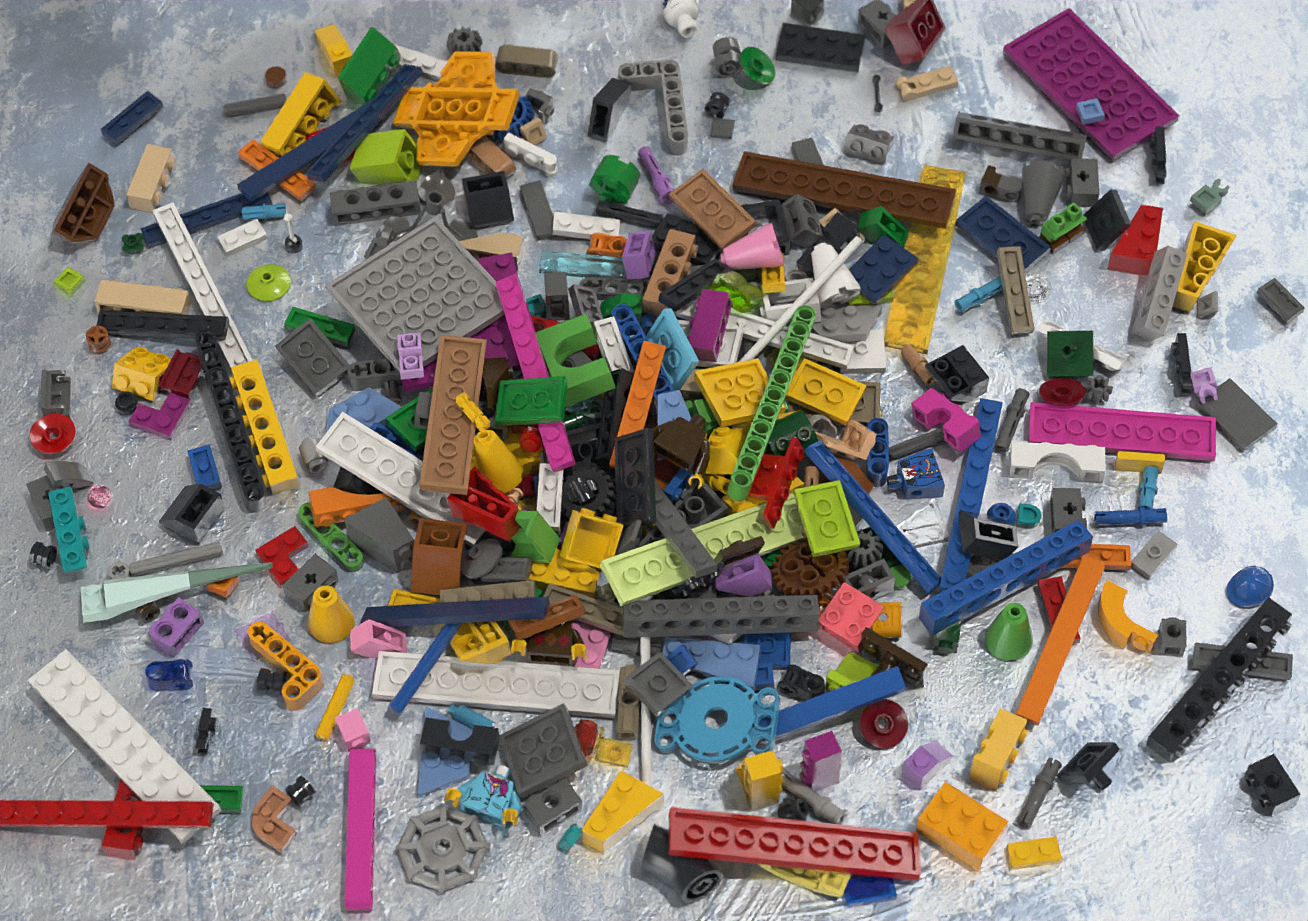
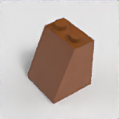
[411,518,467,595]

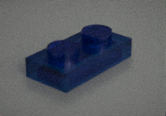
[844,876,897,908]

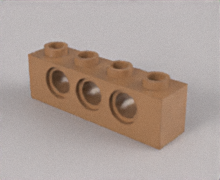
[643,229,698,316]

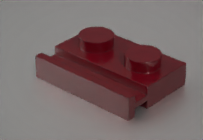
[158,349,203,399]

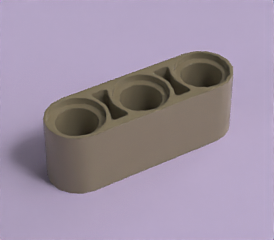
[495,45,559,78]

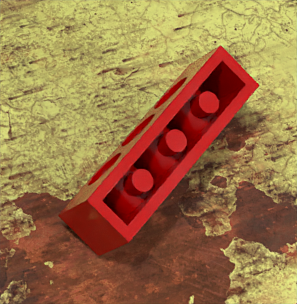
[102,778,147,860]

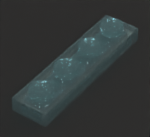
[539,250,627,278]

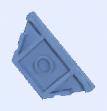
[326,387,401,433]
[418,708,473,798]

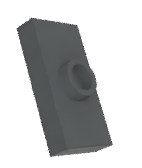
[1257,278,1305,323]
[481,558,533,583]

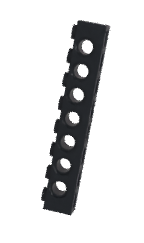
[1146,597,1293,763]

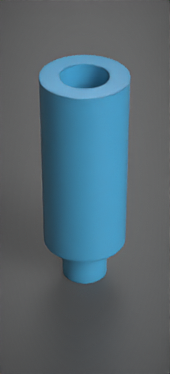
[448,704,496,730]

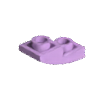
[397,333,424,379]

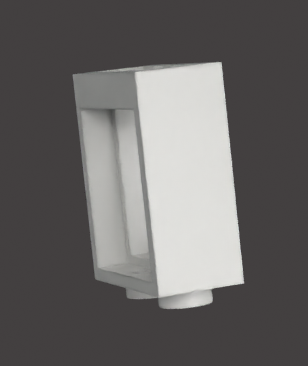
[757,278,821,326]

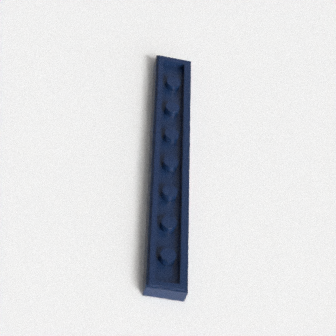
[306,64,424,183]
[237,101,388,202]
[360,596,550,627]

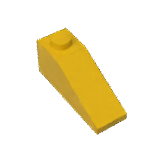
[314,24,352,78]

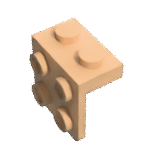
[815,419,877,460]

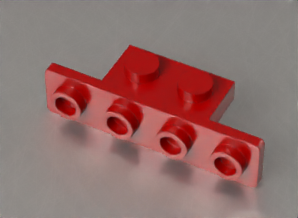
[749,437,804,529]

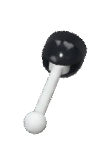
[284,213,303,254]

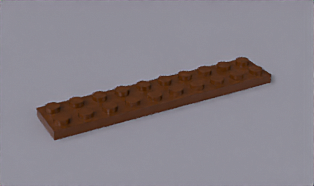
[732,151,956,229]

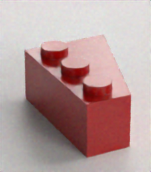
[1108,204,1163,276]

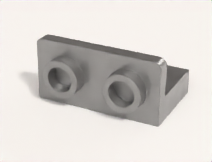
[568,284,603,324]

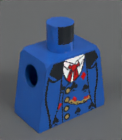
[886,448,945,500]

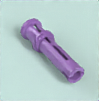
[638,146,675,204]

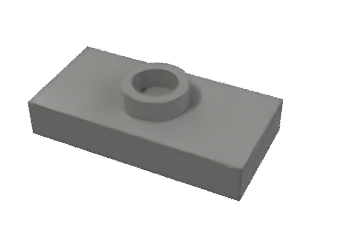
[1131,530,1178,579]

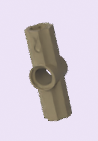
[617,664,640,740]

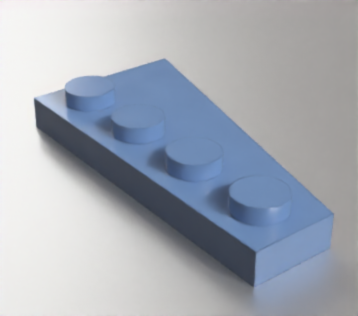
[662,637,761,690]

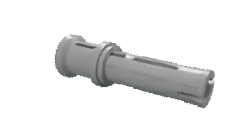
[781,771,848,825]

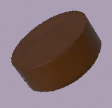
[265,66,287,88]

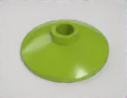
[246,264,291,302]

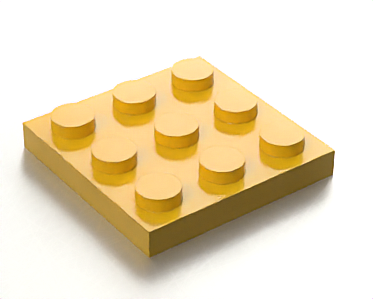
[694,358,786,427]

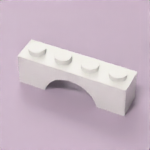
[1009,441,1105,483]

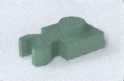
[1190,179,1229,214]

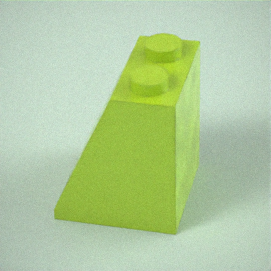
[350,129,422,185]

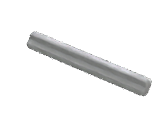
[129,542,223,576]

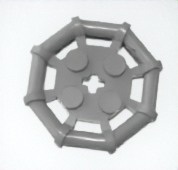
[396,804,490,893]

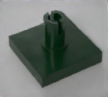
[1047,330,1094,378]

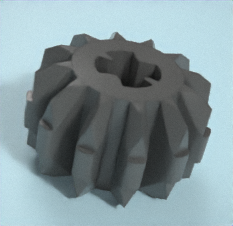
[446,26,483,56]
[843,529,883,569]

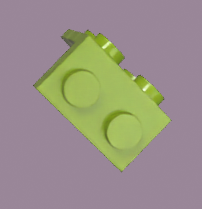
[825,652,878,710]

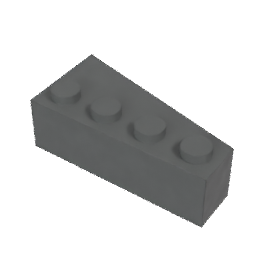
[639,478,729,547]

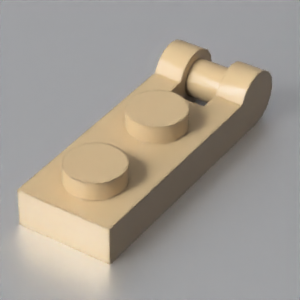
[895,65,959,101]

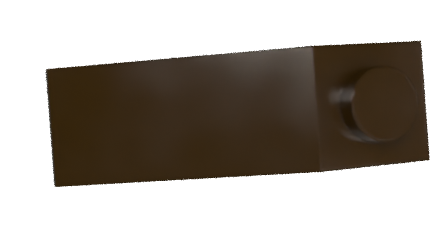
[481,357,513,409]

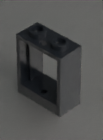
[740,200,790,256]

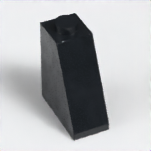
[587,78,632,142]

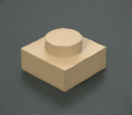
[520,118,547,145]

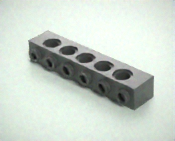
[952,111,1087,160]

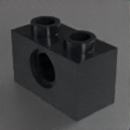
[1244,754,1301,817]

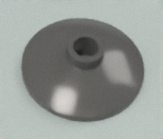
[462,538,502,579]

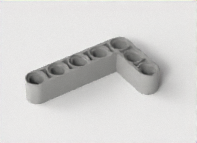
[618,59,688,155]

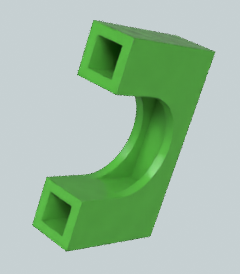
[536,314,616,407]

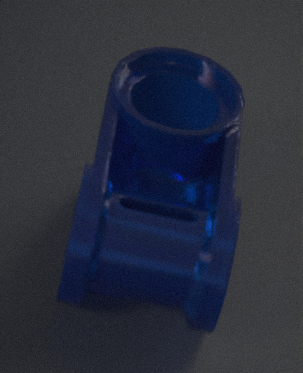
[145,659,193,692]

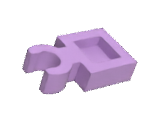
[1191,367,1218,404]

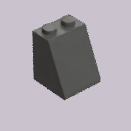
[345,497,414,573]

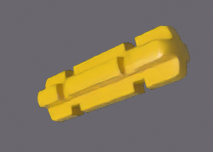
[456,392,490,431]

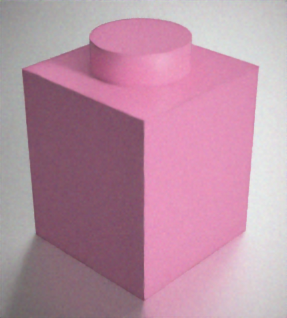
[335,708,371,752]

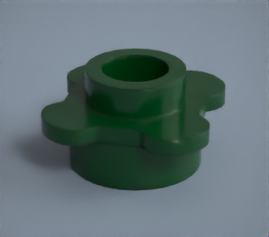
[121,233,144,255]

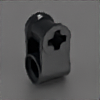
[777,664,825,701]

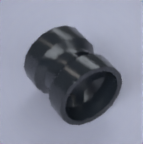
[257,668,287,695]

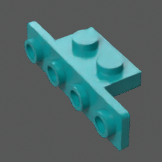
[48,487,90,573]

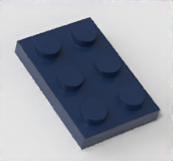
[849,235,919,305]

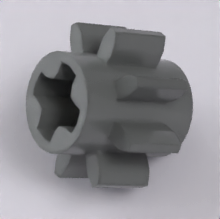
[1084,375,1113,405]

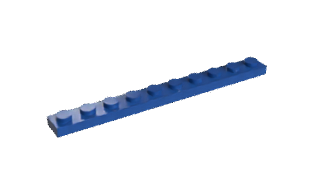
[939,398,1003,592]

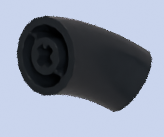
[640,824,723,903]

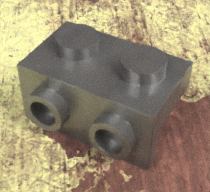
[844,124,895,164]

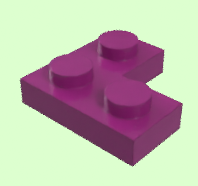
[129,392,192,440]

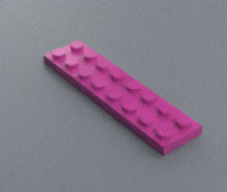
[1028,402,1216,461]

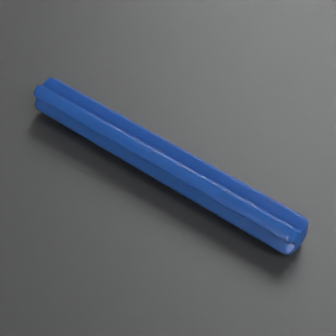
[390,623,463,713]

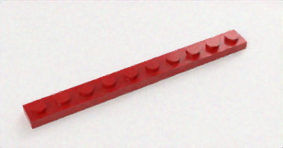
[0,800,214,829]

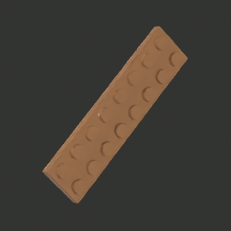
[419,335,487,495]

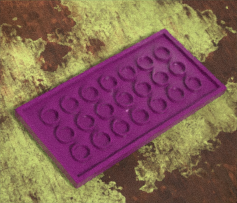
[1003,8,1180,161]

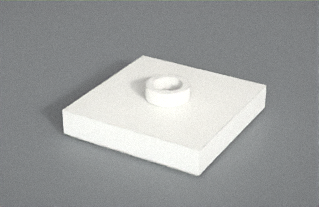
[840,330,886,373]

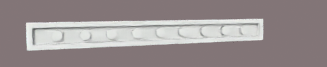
[153,203,253,371]

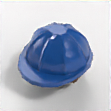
[1227,565,1274,607]

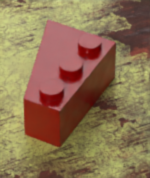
[447,466,521,541]

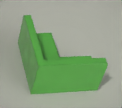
[511,511,560,562]

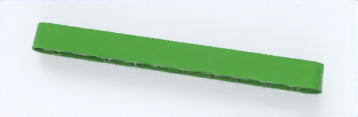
[727,305,816,501]

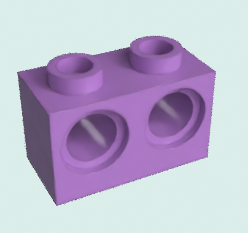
[622,231,656,280]
[148,597,205,658]

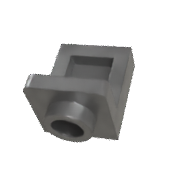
[526,88,555,125]

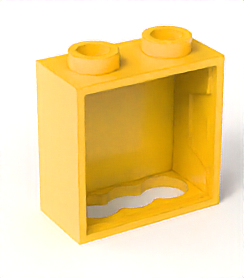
[559,508,623,569]

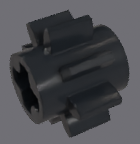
[567,476,598,505]
[777,795,808,821]

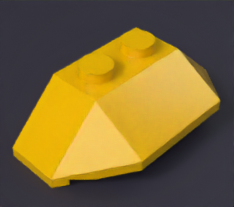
[450,621,511,664]

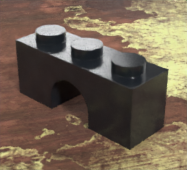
[796,212,860,280]
[420,717,500,766]

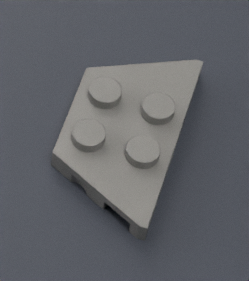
[811,304,882,342]

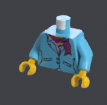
[444,765,522,829]

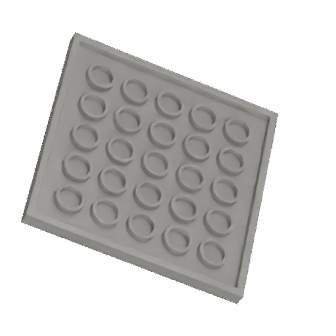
[325,216,505,372]

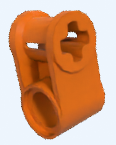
[586,233,627,265]

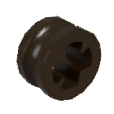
[135,601,160,623]

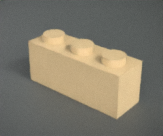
[126,144,177,212]

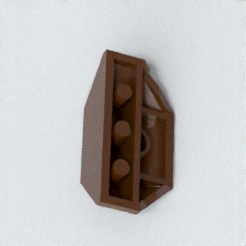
[52,163,115,244]

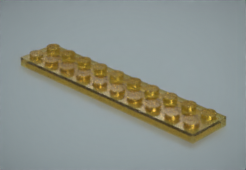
[884,165,966,354]

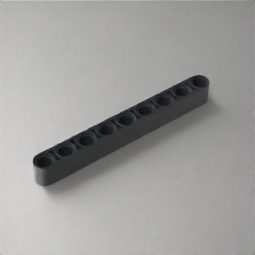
[195,329,266,512]

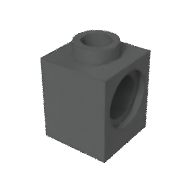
[1158,617,1187,657]

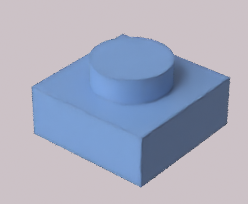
[1076,99,1104,125]

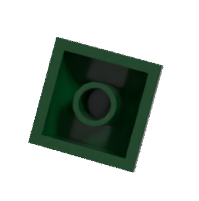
[766,410,818,460]

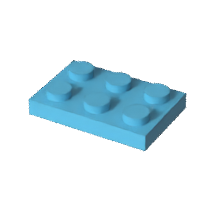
[646,308,699,391]

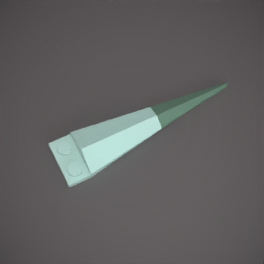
[81,562,273,623]

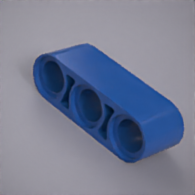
[866,418,889,487]

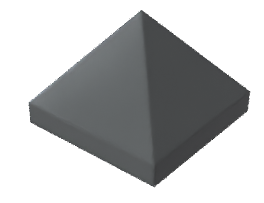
[711,117,735,139]

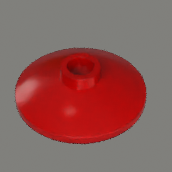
[29,413,76,454]

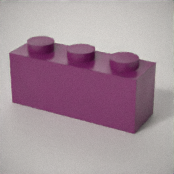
[686,289,732,362]
[799,730,842,792]

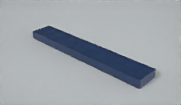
[140,192,273,249]

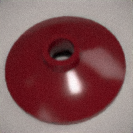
[1039,378,1086,406]
[859,699,908,748]

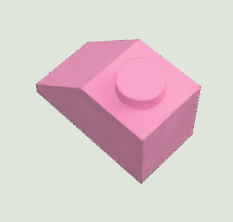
[350,619,407,658]

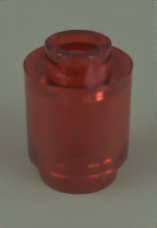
[575,719,599,757]

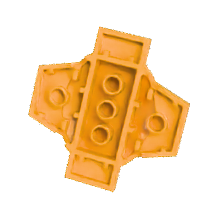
[393,52,520,167]

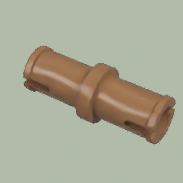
[901,344,936,386]

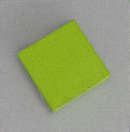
[53,267,86,296]

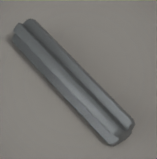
[224,93,287,117]
[889,427,945,460]

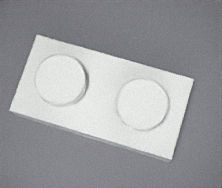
[217,219,267,257]

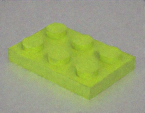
[793,480,860,557]

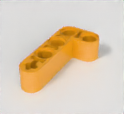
[248,621,324,711]

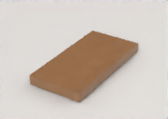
[669,169,757,251]

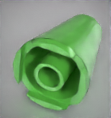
[985,603,1033,662]

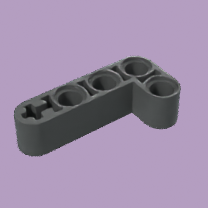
[347,358,403,391]

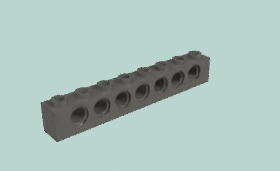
[622,595,819,638]

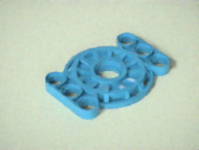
[654,676,781,763]

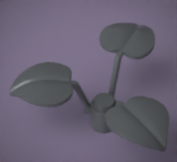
[376,169,478,244]

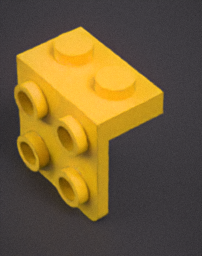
[112,347,172,401]

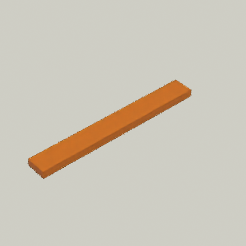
[1016,555,1106,726]

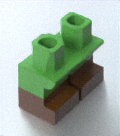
[1039,203,1087,254]

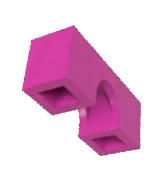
[911,388,981,453]

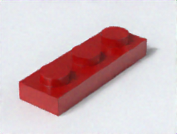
[1037,576,1081,644]

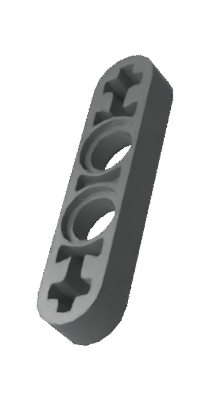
[579,277,650,300]

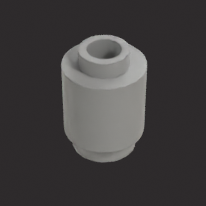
[299,437,328,473]

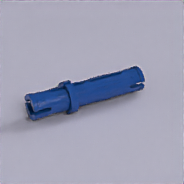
[1094,507,1167,526]

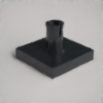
[1083,189,1131,252]
[1056,742,1120,790]

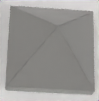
[1198,291,1218,319]

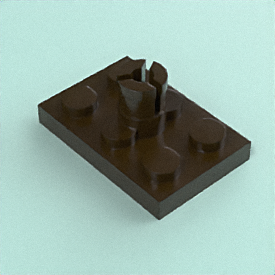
[861,627,929,687]

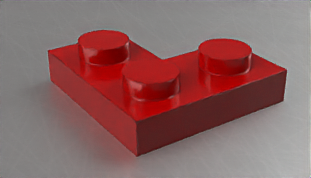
[255,526,309,588]

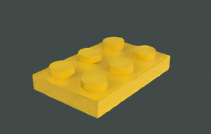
[785,358,867,426]

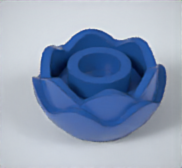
[987,503,1016,525]

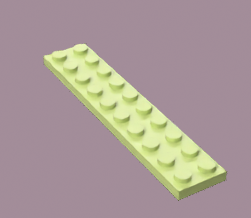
[600,493,806,606]

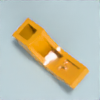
[1098,580,1158,653]

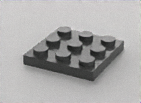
[500,703,588,798]

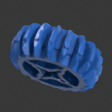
[485,95,535,144]

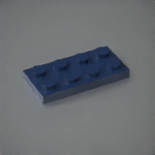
[955,196,1051,273]

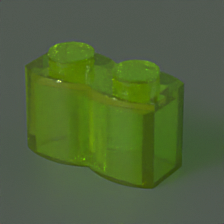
[710,271,765,313]

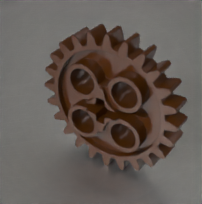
[771,537,849,599]

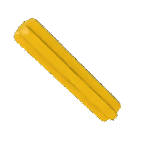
[316,674,354,741]

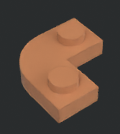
[252,786,297,853]

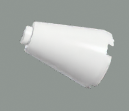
[811,243,861,308]

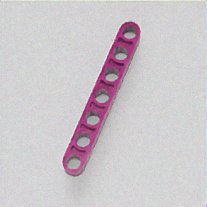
[345,748,376,911]

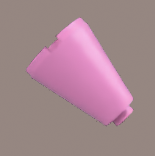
[720,223,784,270]

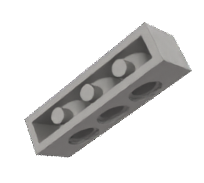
[1132,245,1187,341]

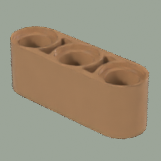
[466,135,516,178]

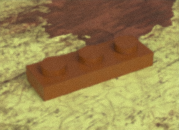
[508,594,585,640]

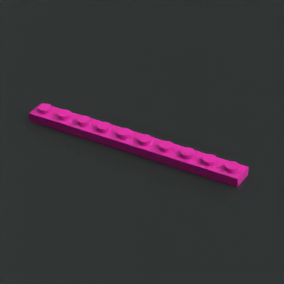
[495,274,576,473]

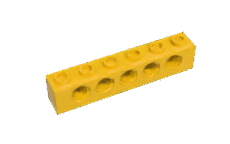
[229,360,300,495]

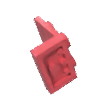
[818,583,884,654]

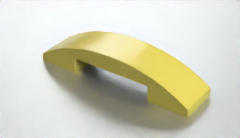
[758,864,851,898]

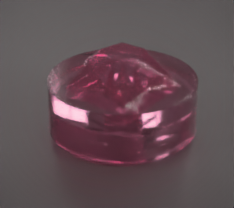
[87,485,112,509]

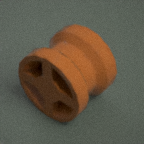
[86,326,111,354]

